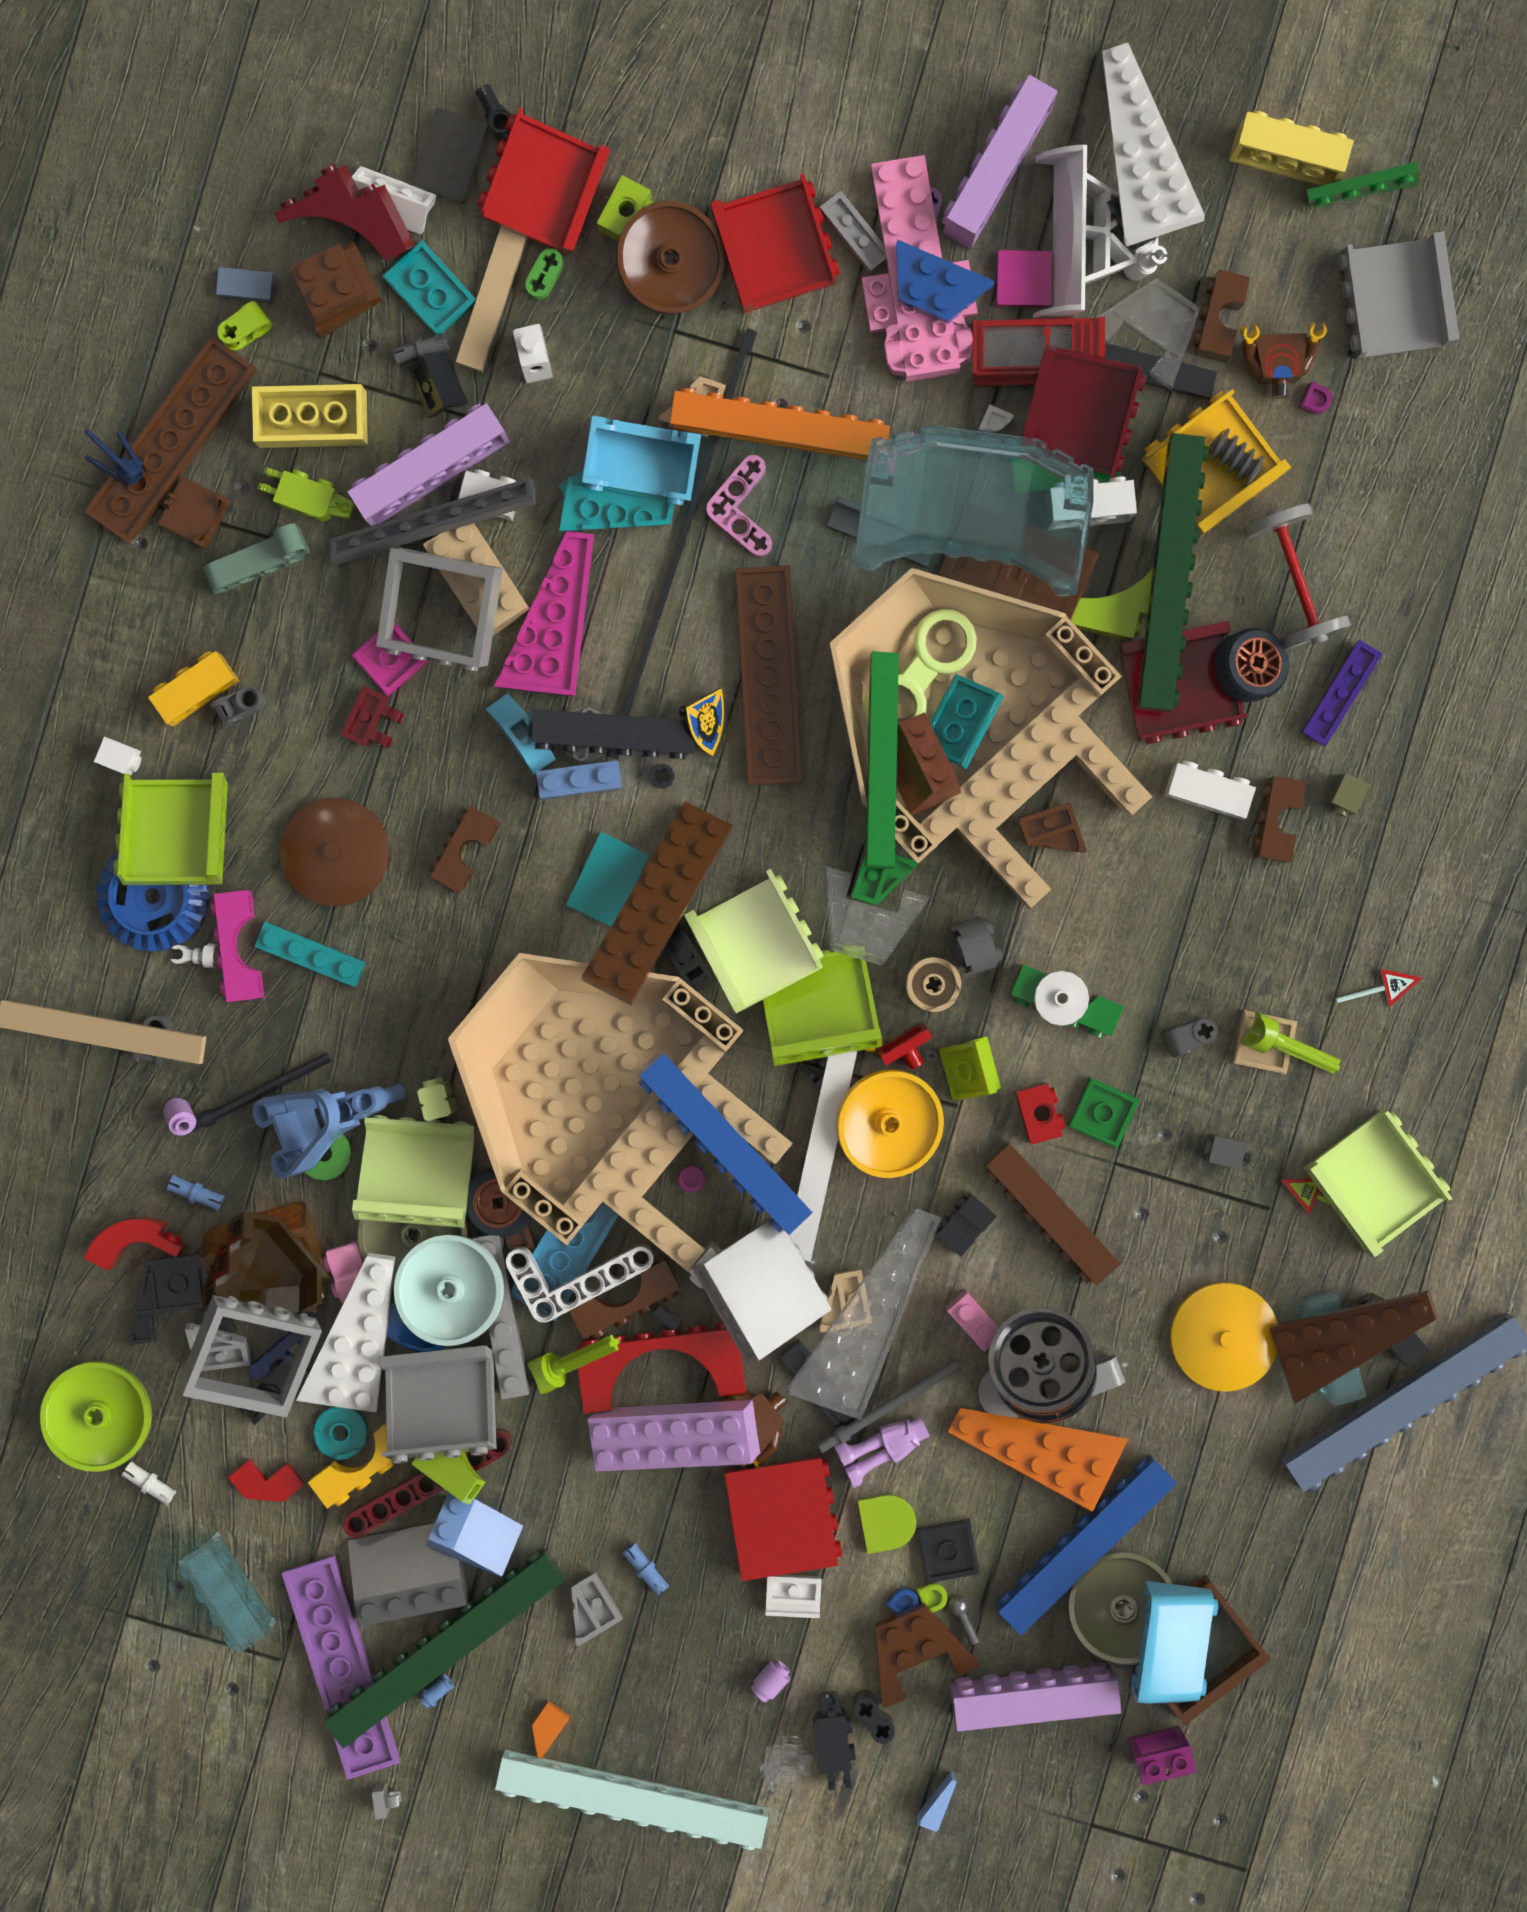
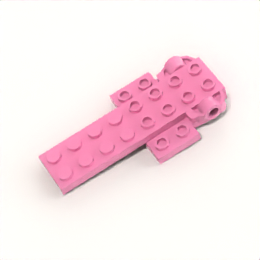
[862,155,978,382]

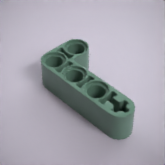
[203,524,311,594]

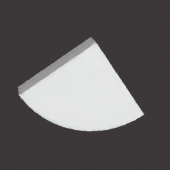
[978,404,1014,433]

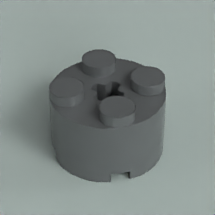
[947,916,1003,978]

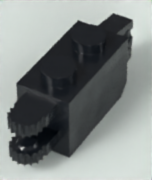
[813,1691,856,1790]

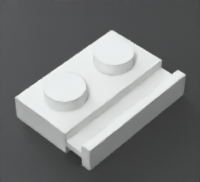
[765,1575,822,1618]

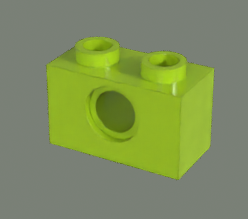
[597,175,654,241]

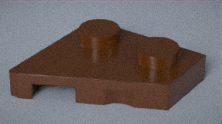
[1018,802,1087,853]

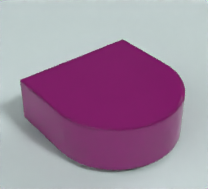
[1299,381,1332,415]

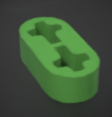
[525,248,564,300]

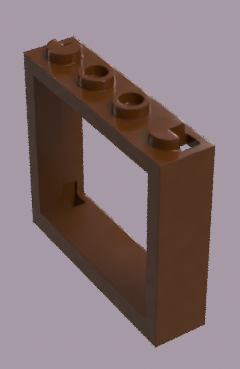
[1137,1575,1271,1726]

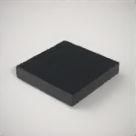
[917,1519,980,1583]

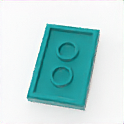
[382,240,476,335]
[930,673,1004,769]
[566,832,650,926]

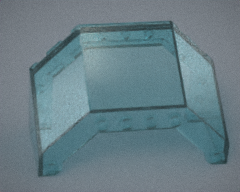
[854,425,1094,596]

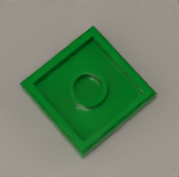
[1067,1077,1140,1149]

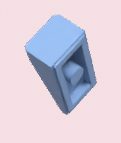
[916,1771,957,1832]

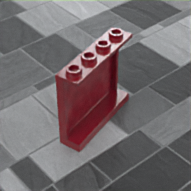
[1018,344,1146,478]
[1118,621,1249,745]

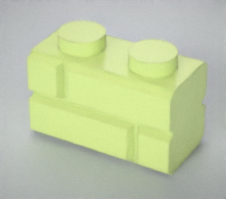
[417,1077,458,1121]

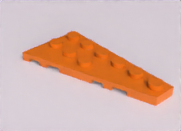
[947,1408,1128,1512]

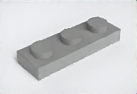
[820,191,886,274]

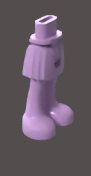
[834,1417,930,1488]

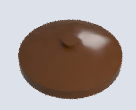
[616,201,725,314]
[280,798,390,906]

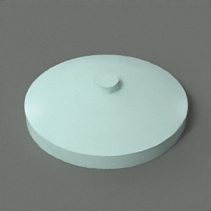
[394,1235,504,1346]

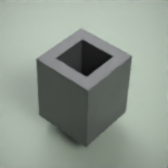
[1202,1134,1247,1170]

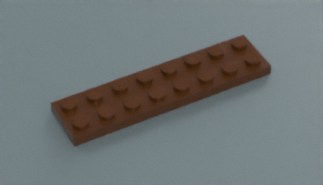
[84,336,257,545]
[736,565,802,786]
[582,802,733,1005]

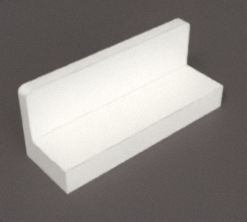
[352,166,436,234]

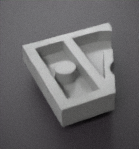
[185,1323,251,1371]
[571,1571,623,1647]

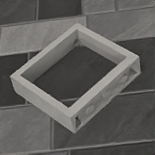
[376,547,503,671]
[178,1295,322,1418]

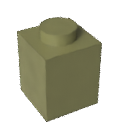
[1326,773,1371,817]

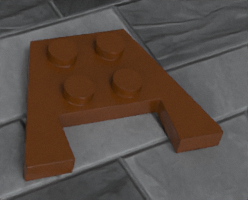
[875,1602,980,1708]

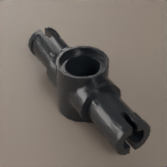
[475,84,510,142]

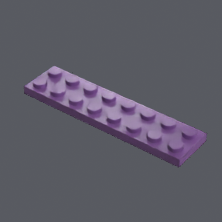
[282,1554,400,1780]

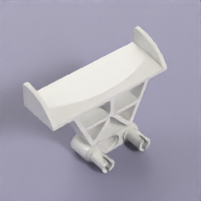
[1033,145,1167,319]

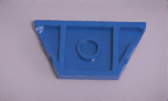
[896,240,994,324]

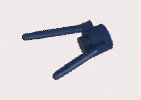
[85,429,144,486]

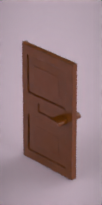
[937,503,1100,620]

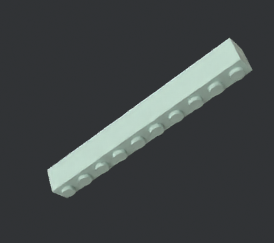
[495,1750,768,1850]

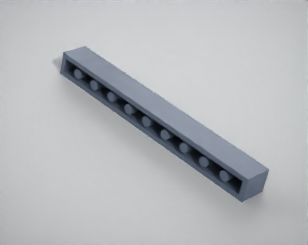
[1280,1313,1527,1492]

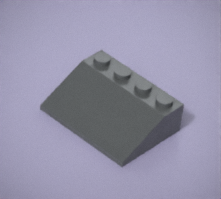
[348,1522,470,1627]

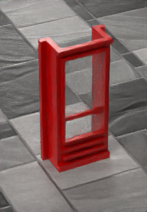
[973,317,1105,387]

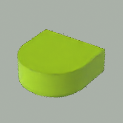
[916,1582,947,1612]

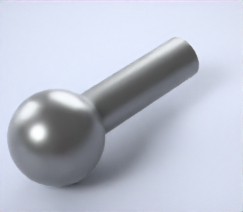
[947,1594,980,1646]

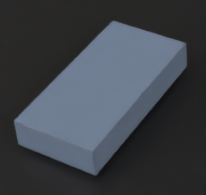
[216,267,274,302]

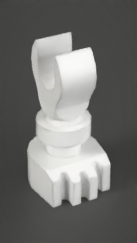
[170,943,220,968]

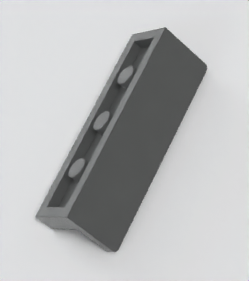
[827,496,938,568]

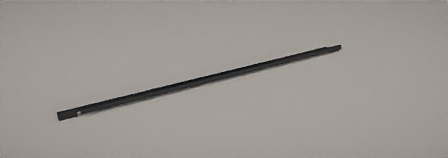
[608,328,757,760]

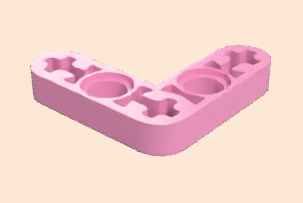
[706,455,772,558]

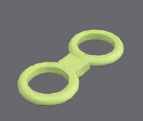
[863,609,977,723]

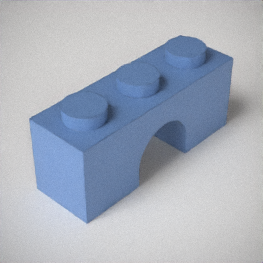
[536,760,623,800]

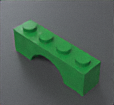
[1009,964,1124,1039]

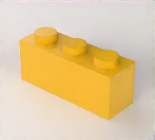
[148,651,239,726]

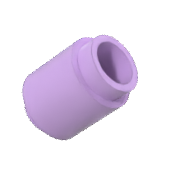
[163,1098,196,1135]
[751,1661,791,1702]

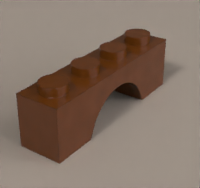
[569,1257,681,1340]

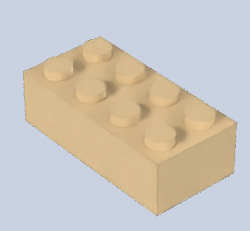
[423,523,530,635]

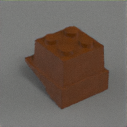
[289,241,383,338]

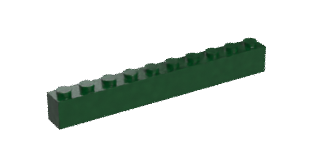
[1136,433,1209,713]
[324,1549,564,1749]

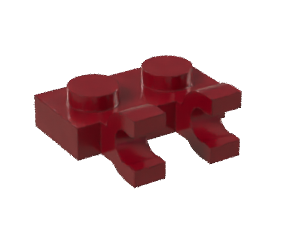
[341,686,405,749]

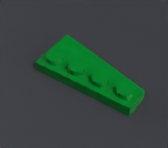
[1307,162,1419,208]

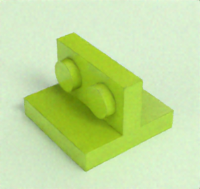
[939,1036,1001,1101]

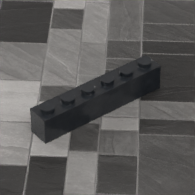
[527,709,694,760]

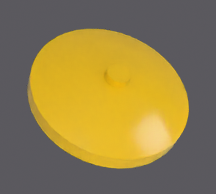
[836,1069,944,1178]
[1170,1282,1277,1392]

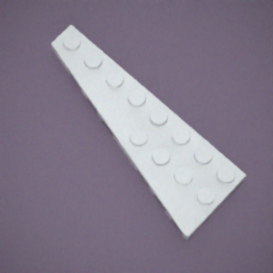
[1102,43,1205,247]

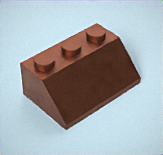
[896,712,961,816]

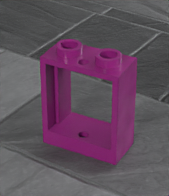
[1127,1726,1197,1785]

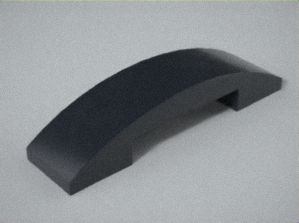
[664,922,716,992]

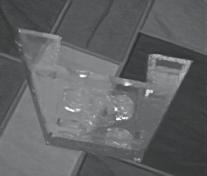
[1096,278,1200,390]
[825,866,930,965]

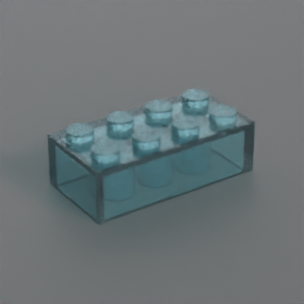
[178,1531,276,1654]

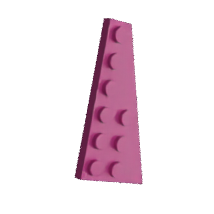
[494,531,594,697]

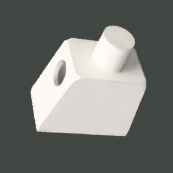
[513,324,553,384]

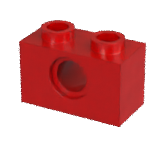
[1014,1082,1065,1145]

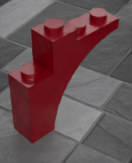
[274,164,415,261]

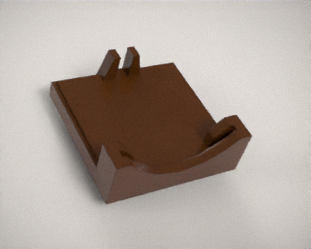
[157,476,231,550]

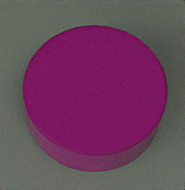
[678,1165,705,1193]

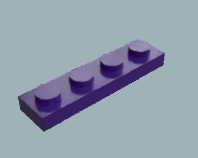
[1301,640,1382,747]

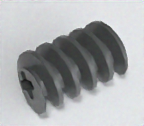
[1208,428,1264,488]

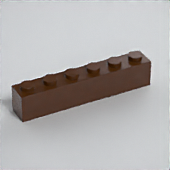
[984,1142,1121,1286]

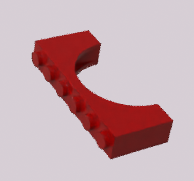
[575,1321,746,1414]

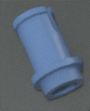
[418,1674,454,1708]

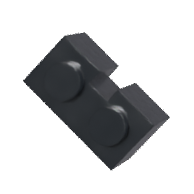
[935,1192,997,1257]

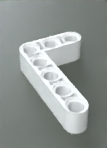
[506,1244,654,1323]

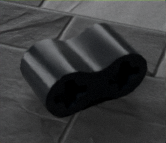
[853,1690,895,1744]

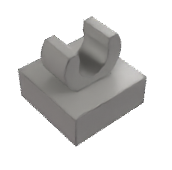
[372,1782,402,1820]

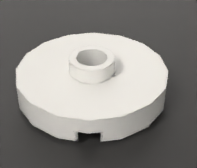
[1034,971,1089,1026]

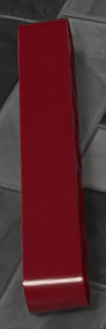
[343,1428,512,1538]

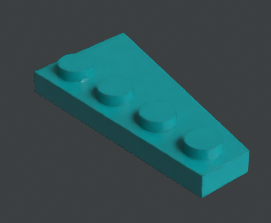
[559,477,674,531]

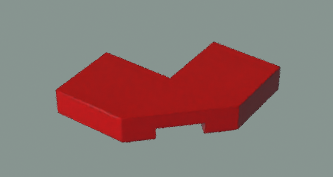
[228,1459,305,1502]

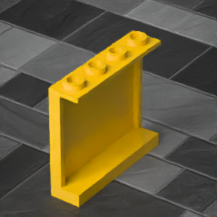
[1141,389,1291,537]

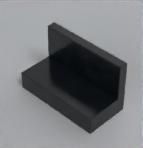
[408,353,468,418]

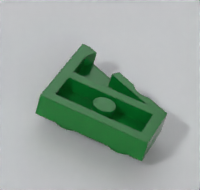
[851,854,917,906]

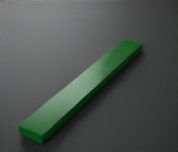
[865,651,899,869]

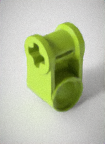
[218,301,272,352]

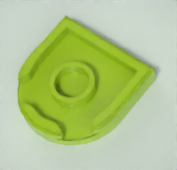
[858,1494,916,1554]

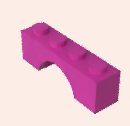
[211,890,264,1002]

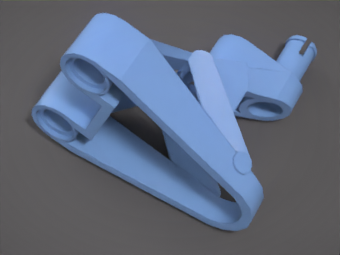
[253,1084,406,1179]

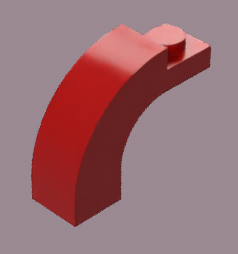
[84,1217,187,1271]

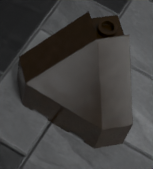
[202,1211,331,1318]

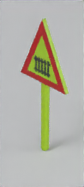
[1280,1178,1330,1215]

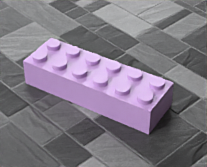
[942,75,1058,250]
[348,403,510,526]
[587,1400,760,1471]
[950,1662,1121,1731]

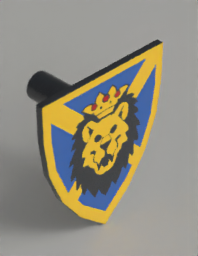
[679,688,724,756]

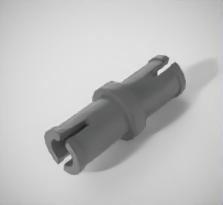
[392,332,450,364]

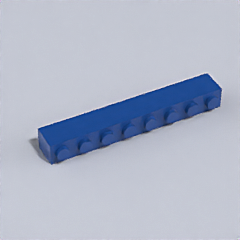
[637,1051,813,1235]
[996,1455,1177,1635]

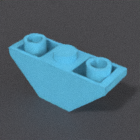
[486,693,556,775]

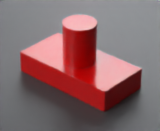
[876,1022,933,1070]

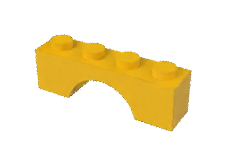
[308,1422,394,1508]

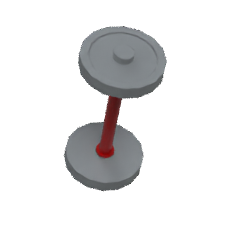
[1244,504,1352,649]

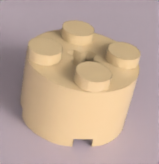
[905,957,961,1012]

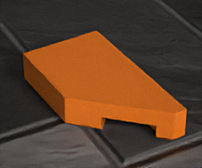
[532,1701,570,1759]

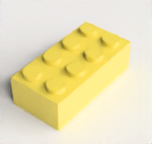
[1229,111,1354,186]
[252,384,368,448]

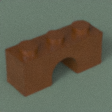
[1192,269,1250,363]
[1252,776,1306,863]
[430,806,501,893]

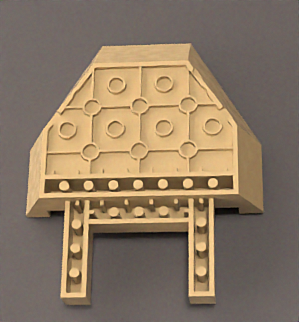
[829,568,1152,909]
[448,953,792,1271]

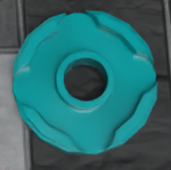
[313,1406,369,1460]

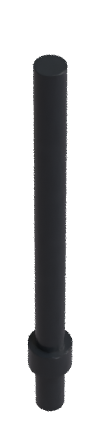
[186,1052,331,1135]

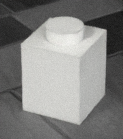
[94,737,141,776]

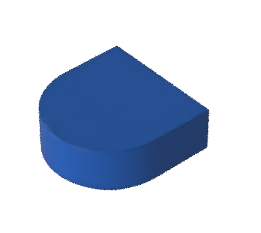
[886,1587,919,1614]

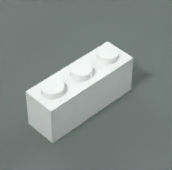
[1164,760,1256,820]

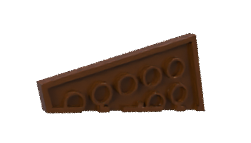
[1269,1290,1438,1404]

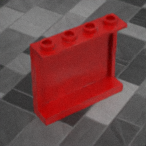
[476,108,611,256]
[710,173,840,314]
[725,1453,843,1581]

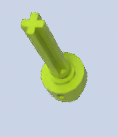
[1241,1012,1341,1074]
[527,1335,619,1394]

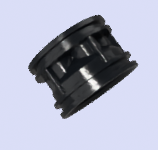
[988,1307,1097,1424]

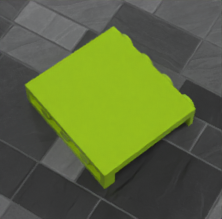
[114,773,228,885]
[763,946,882,1066]

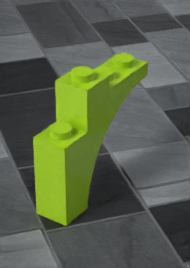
[1071,567,1153,642]
[412,1452,486,1505]

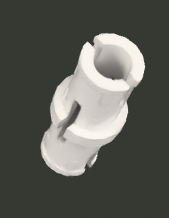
[121,1461,177,1506]

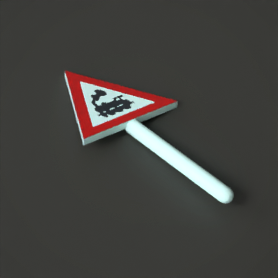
[1335,969,1423,1007]

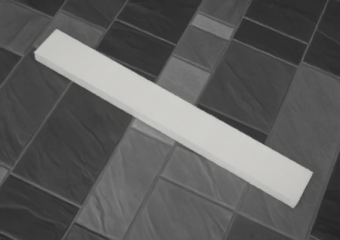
[789,1051,857,1262]

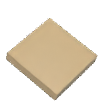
[1232,1010,1298,1074]

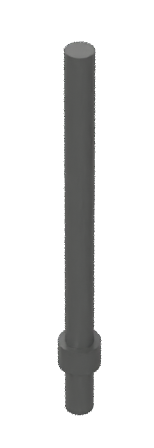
[817,1359,961,1453]

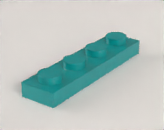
[254,922,366,987]

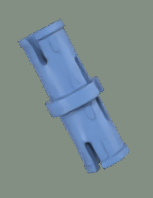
[167,1175,224,1211]
[622,1542,669,1596]

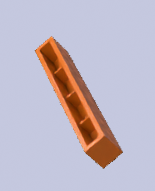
[669,388,890,463]

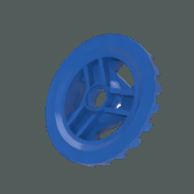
[96,853,209,951]

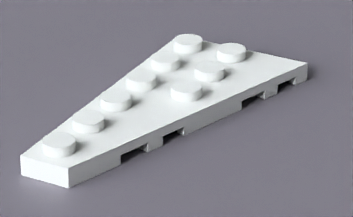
[296,1253,396,1412]

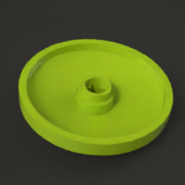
[40,1361,152,1472]

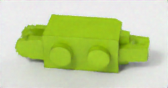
[257,467,355,522]

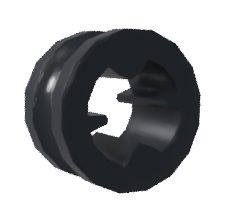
[650,764,675,789]

